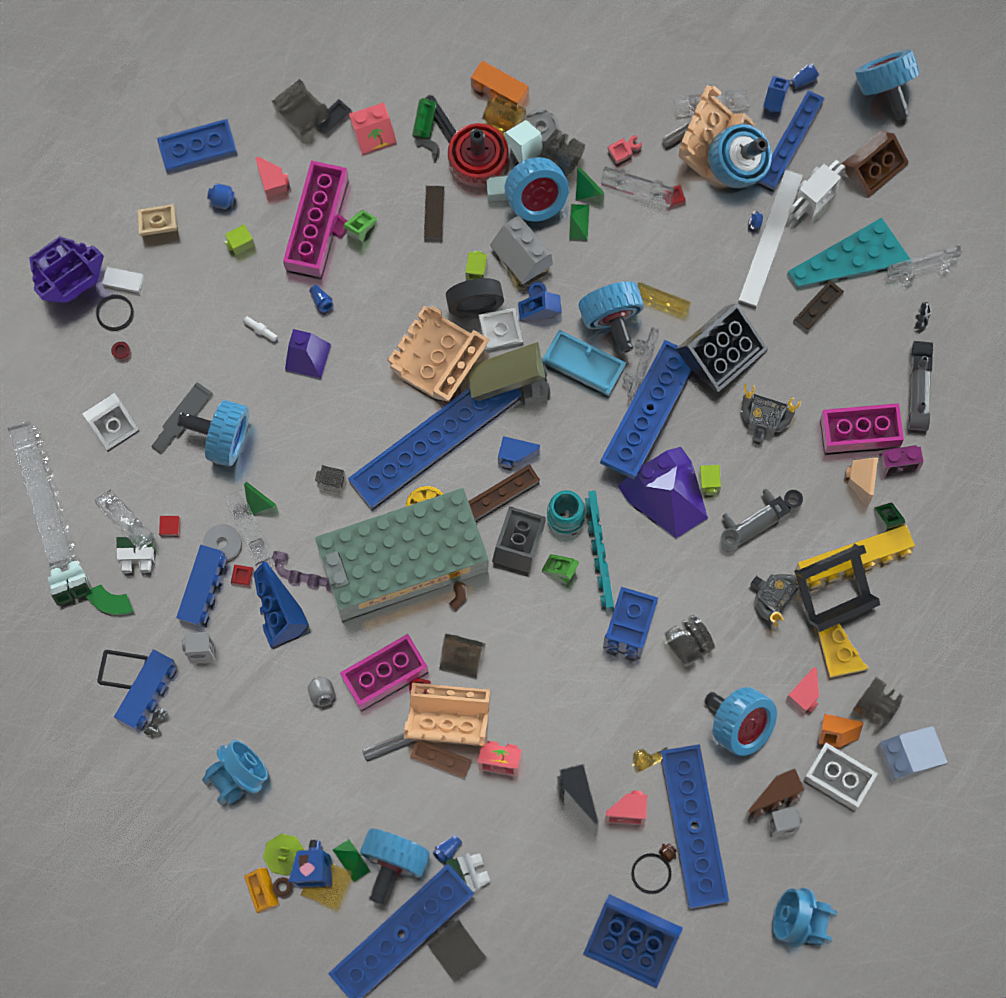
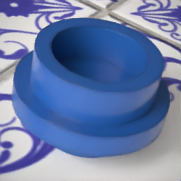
[748,211,763,230]

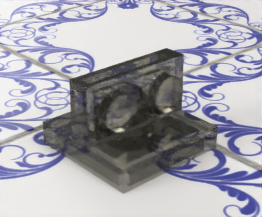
[439,633,486,677]

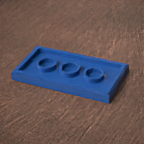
[157,119,237,173]

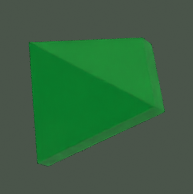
[575,167,604,202]
[569,204,590,241]
[244,481,278,515]
[333,839,371,883]

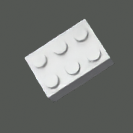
[804,743,878,811]

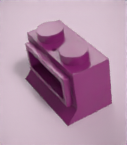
[879,445,924,474]

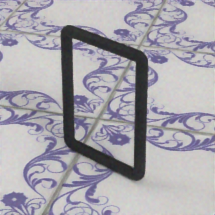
[97,650,148,689]

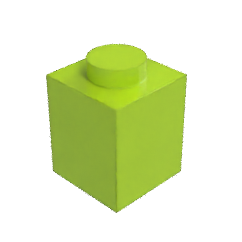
[224,224,255,256]
[465,251,488,280]
[699,465,721,495]

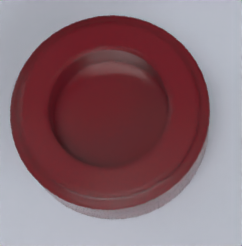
[111,341,131,361]

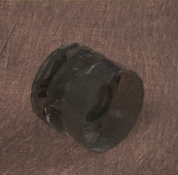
[540,129,585,178]
[664,614,715,667]
[853,677,904,730]

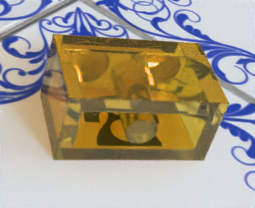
[482,94,527,132]

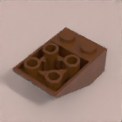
[745,768,805,820]

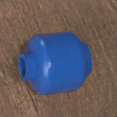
[207,183,235,209]

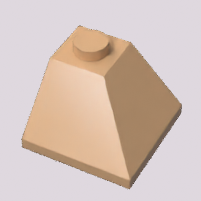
[846,458,878,506]

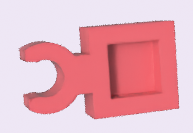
[607,135,642,164]

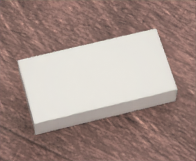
[102,267,144,293]

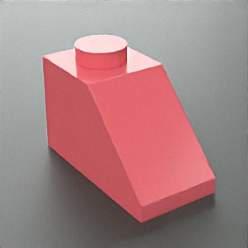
[255,157,290,197]
[787,667,819,714]

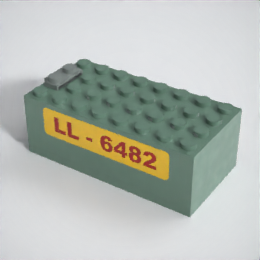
[315,488,489,621]

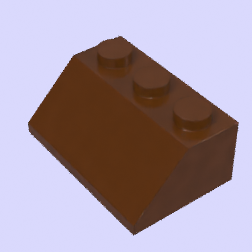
[841,130,909,196]

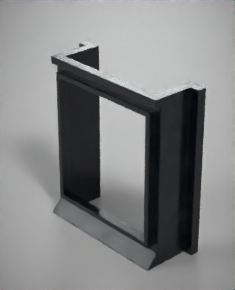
[794,543,881,632]

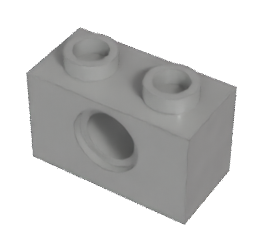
[182,632,214,661]
[769,807,803,838]

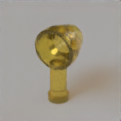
[633,747,668,771]

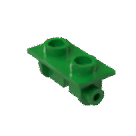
[412,98,437,138]

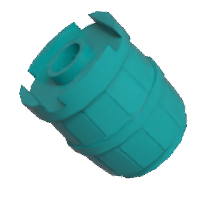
[547,490,585,536]

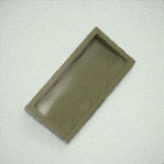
[469,342,545,401]

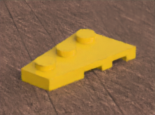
[817,623,869,678]

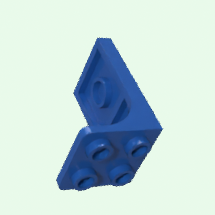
[603,587,658,658]

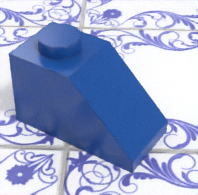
[763,76,791,112]
[518,291,562,321]
[498,436,540,468]

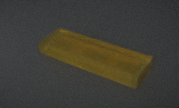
[637,282,691,314]

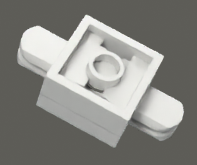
[788,160,845,219]

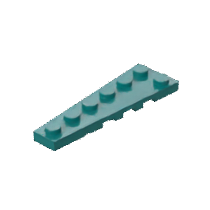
[584,490,614,612]

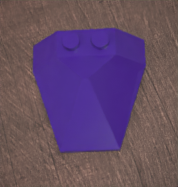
[29,236,104,303]
[618,447,708,539]

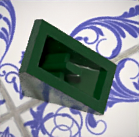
[874,502,905,533]

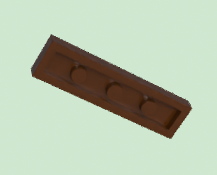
[468,464,540,521]

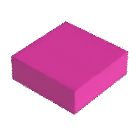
[333,214,348,239]

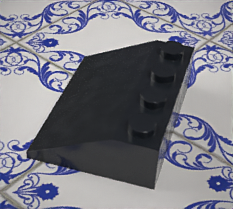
[676,303,768,393]
[557,764,599,836]

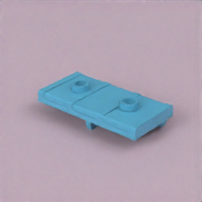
[542,330,626,396]

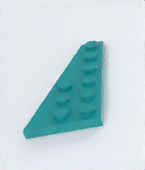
[787,217,913,289]

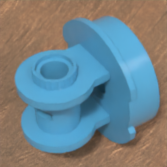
[202,740,268,805]
[773,888,838,948]

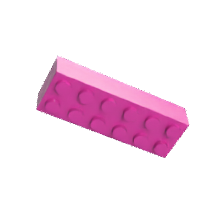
[283,160,348,277]

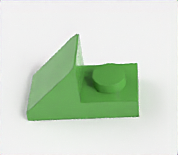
[343,210,378,243]
[542,554,579,584]

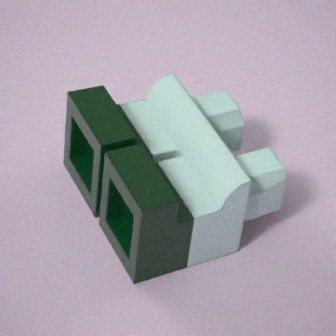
[48,561,92,606]

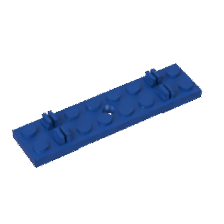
[600,340,692,480]
[661,744,729,909]
[328,864,475,998]

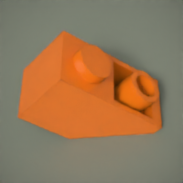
[819,714,863,748]

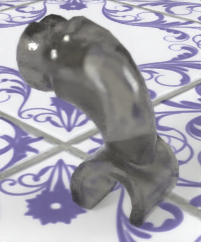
[144,708,167,738]

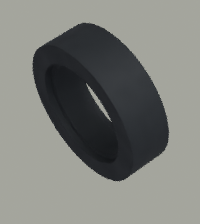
[445,278,504,317]

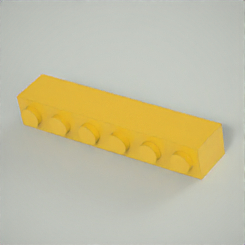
[796,525,915,589]

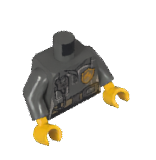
[741,384,801,442]
[750,574,811,627]

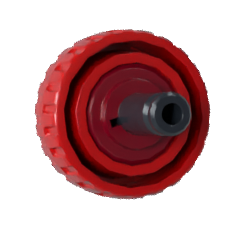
[448,123,509,187]

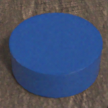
[528,282,547,297]

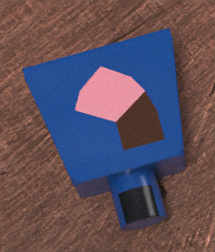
[289,840,332,888]

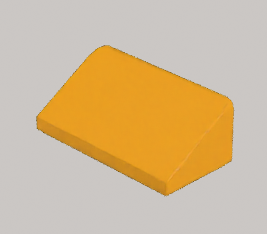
[244,868,279,913]

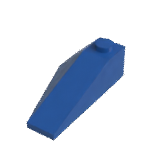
[253,561,309,647]

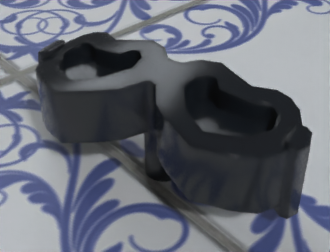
[914,302,932,329]

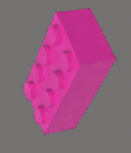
[820,403,904,453]
[340,634,429,710]

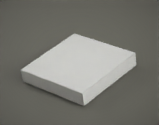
[479,307,523,351]

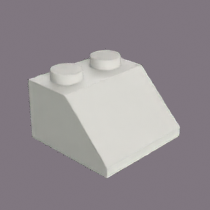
[83,393,139,450]

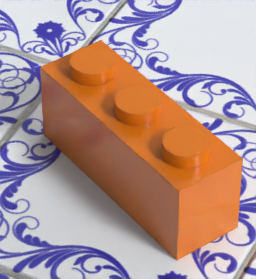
[471,60,529,111]

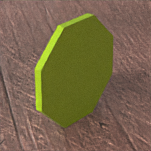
[263,834,304,876]

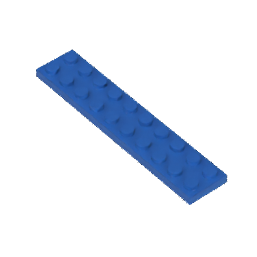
[348,387,522,509]

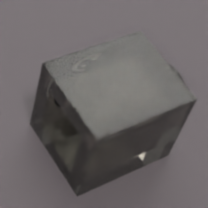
[315,465,346,494]

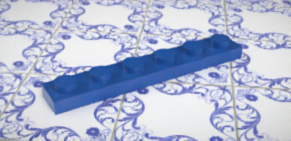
[758,90,824,190]

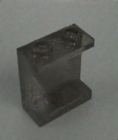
[272,79,330,137]
[426,919,488,985]

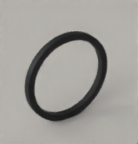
[96,294,134,331]
[631,853,672,894]

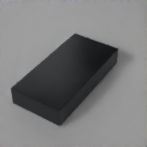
[313,99,352,137]

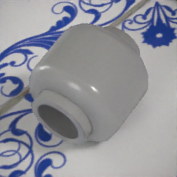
[307,676,335,707]

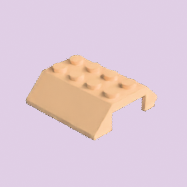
[679,85,755,186]
[387,306,490,401]
[404,683,490,747]

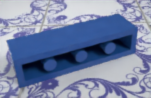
[176,544,227,627]
[114,649,176,731]

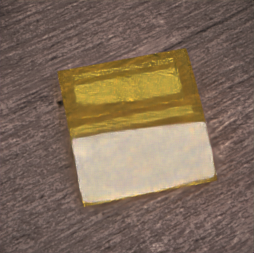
[301,864,353,910]

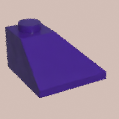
[285,329,331,379]

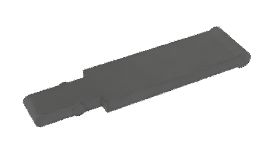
[151,382,213,454]

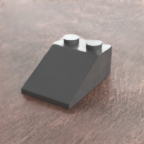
[492,506,546,573]

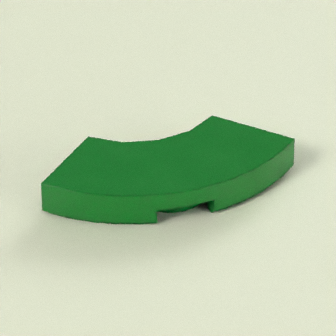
[86,584,134,616]

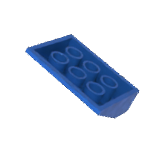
[583,894,683,988]

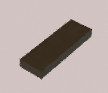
[424,186,445,240]
[793,280,844,333]

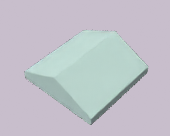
[503,120,543,163]

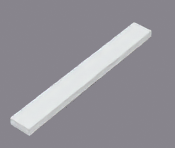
[738,170,803,308]

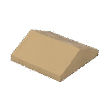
[137,204,177,236]

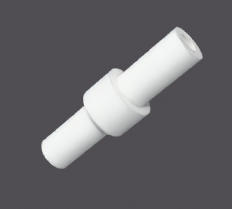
[243,316,278,342]

